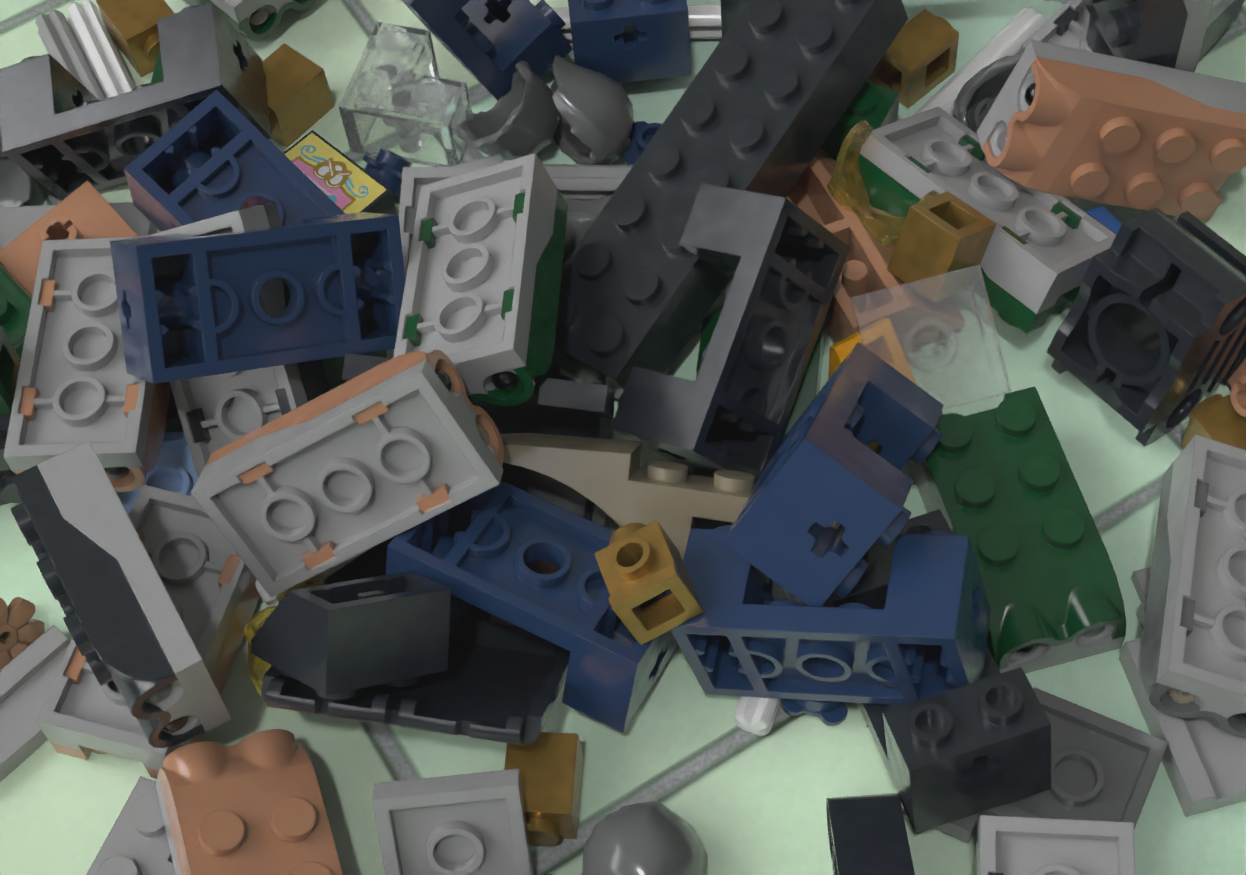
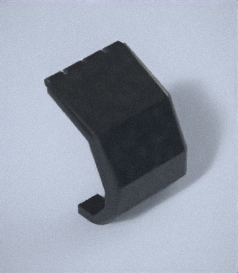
[262,353,615,745]

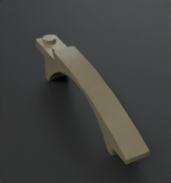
[500,433,756,560]

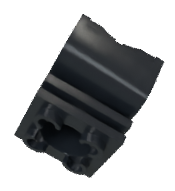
[1046,208,1246,447]

